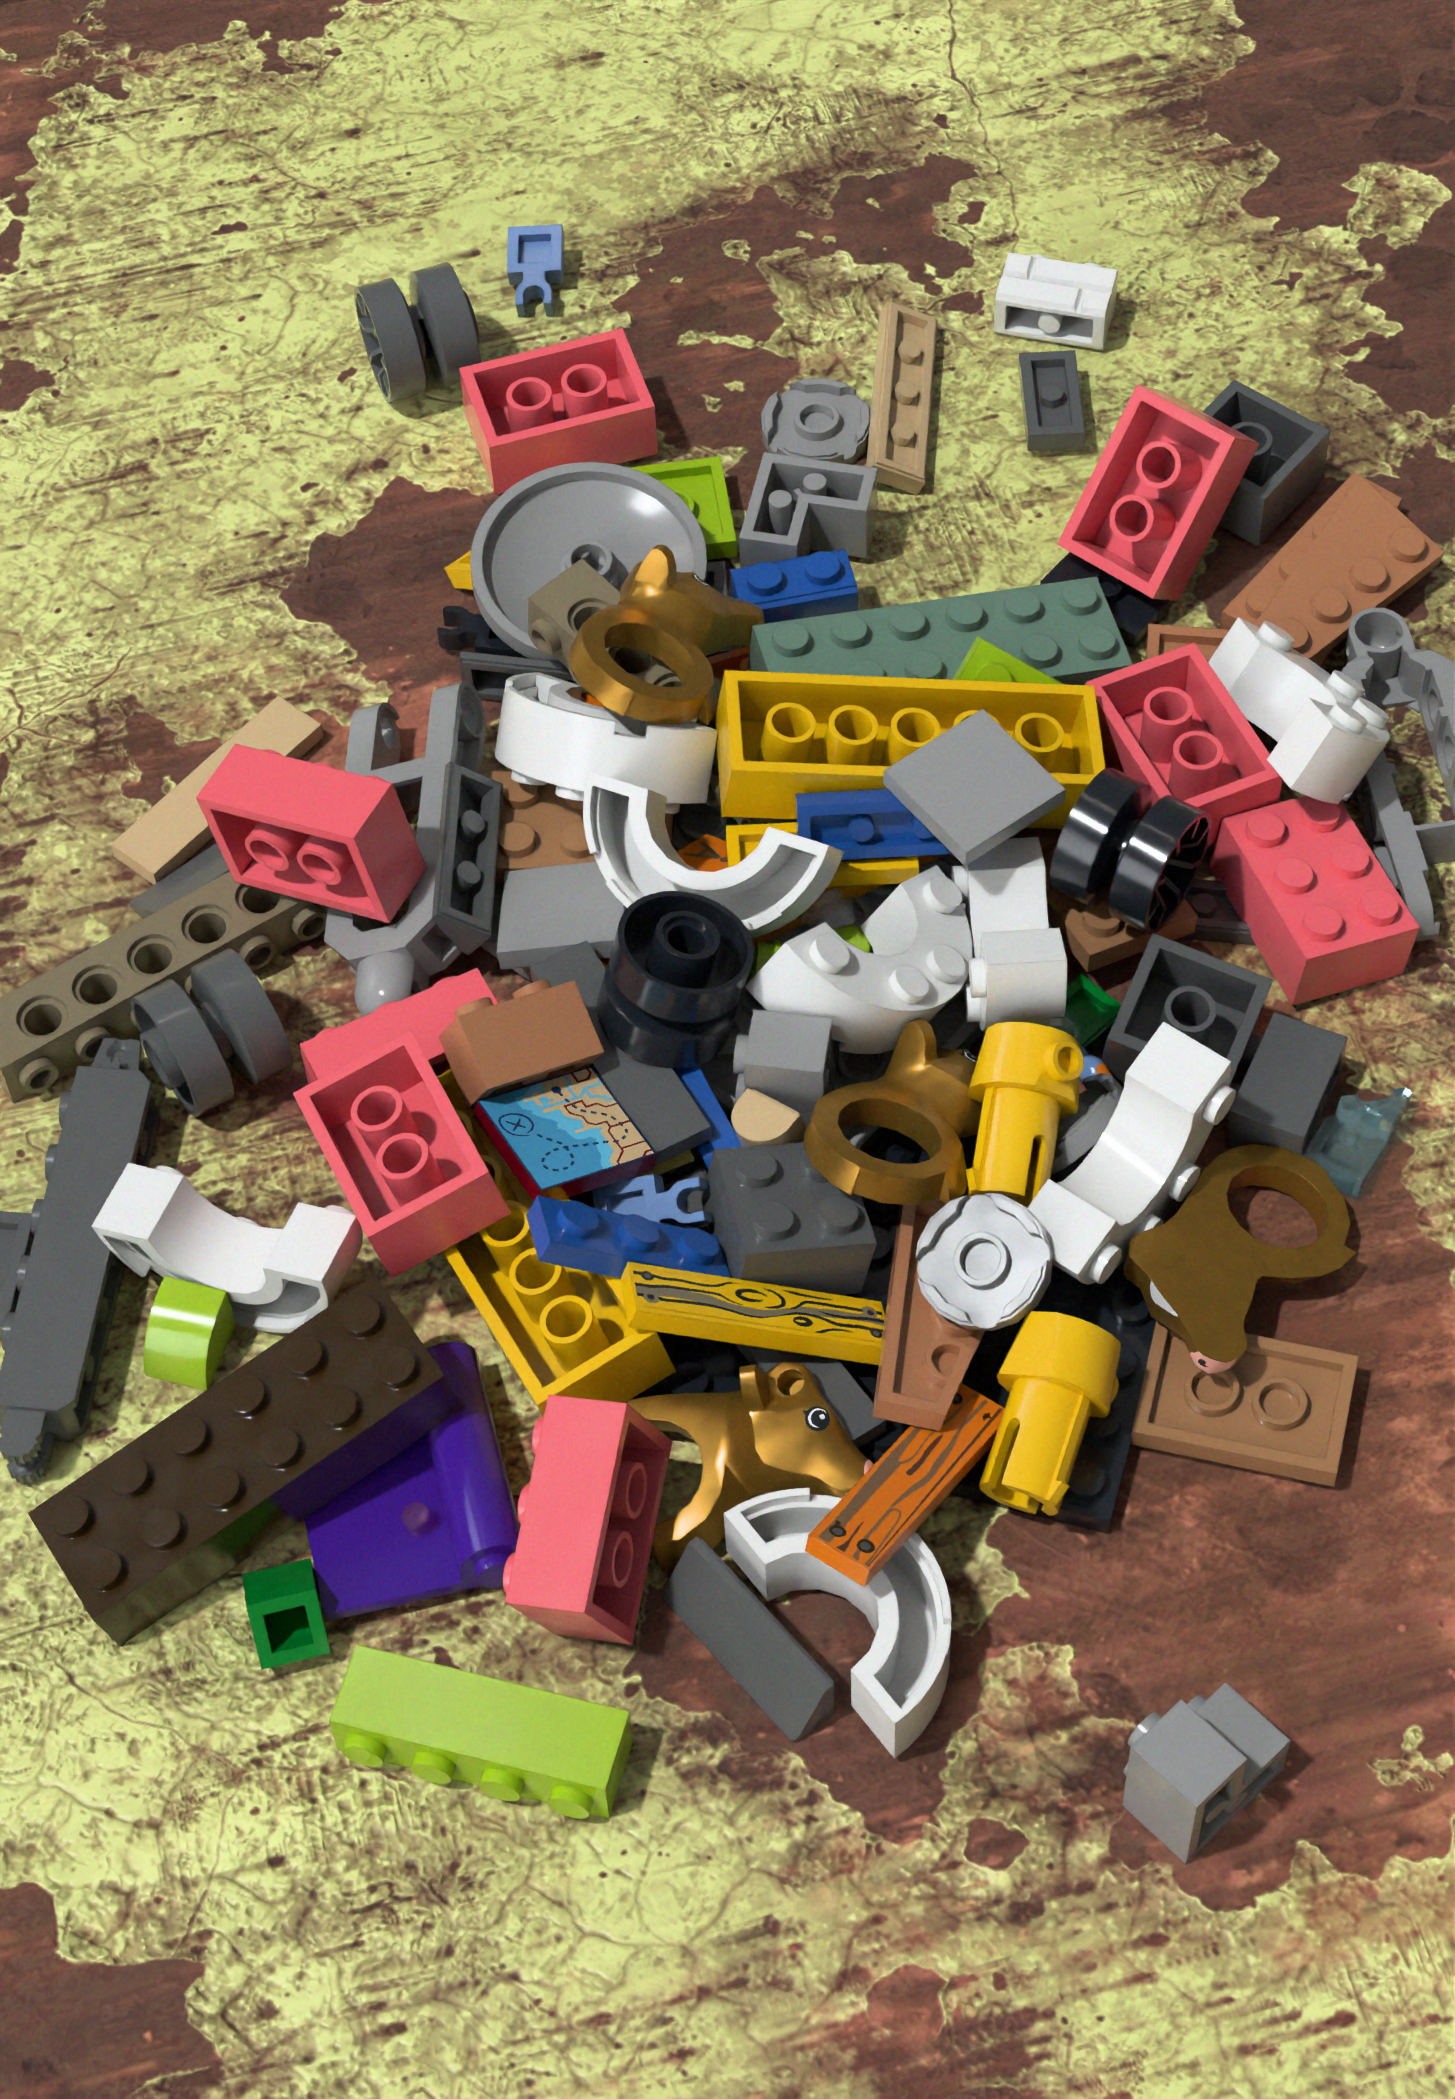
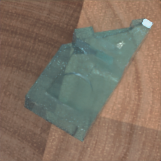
[1302,1087,1413,1199]

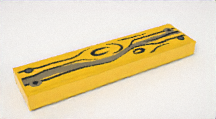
[620,1262,885,1365]

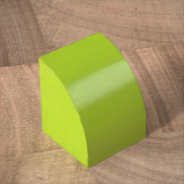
[143,1276,236,1391]

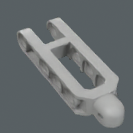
[1341,607,1455,942]
[324,681,486,1016]

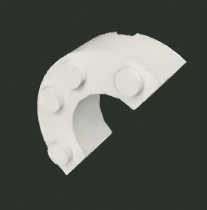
[1208,617,1390,804]
[495,672,718,814]
[583,771,845,938]
[952,837,1067,1031]
[745,865,972,1054]
[1028,1021,1236,1284]
[92,1163,363,1333]
[724,1488,952,1759]

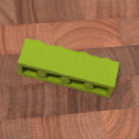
[329,1644,633,1819]

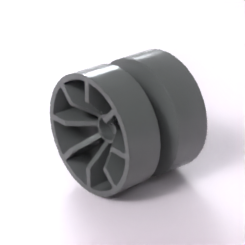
[354,262,481,403]
[131,948,293,1117]

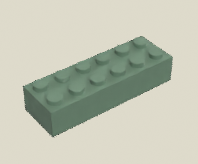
[747,577,1133,685]

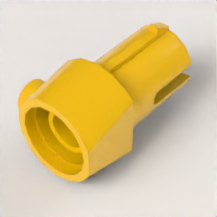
[966,1022,1084,1208]
[979,1311,1121,1516]

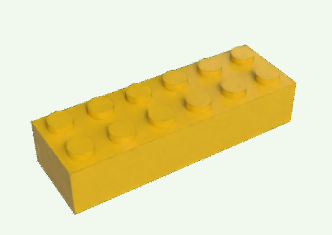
[715,670,1106,829]
[437,1069,676,1416]

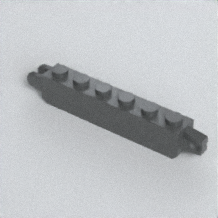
[0,1038,161,1485]

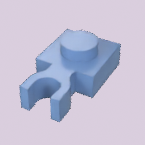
[507,224,565,317]
[592,1174,713,1226]

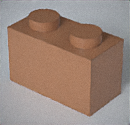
[439,979,604,1109]

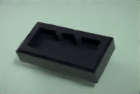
[1040,552,1170,649]

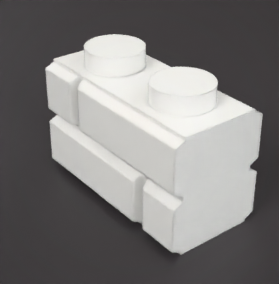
[994,252,1118,351]

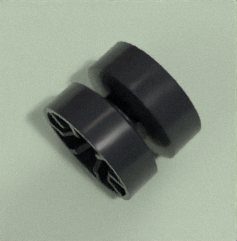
[1050,767,1212,935]
[596,891,754,1068]

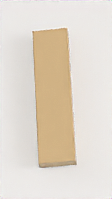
[866,301,938,495]
[111,696,324,885]

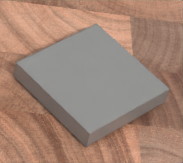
[883,709,1066,866]
[496,861,627,969]

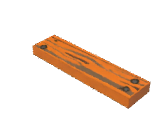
[805,1384,1005,1587]

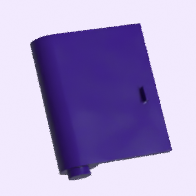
[304,1342,521,1622]

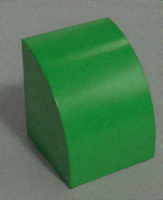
[243,1558,331,1670]

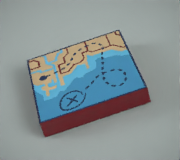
[474,1066,657,1201]

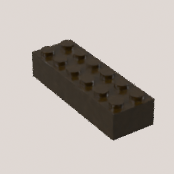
[28,1275,465,1646]

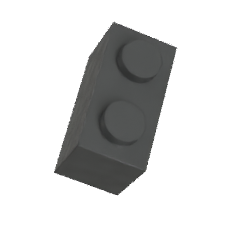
[1223,1012,1348,1157]

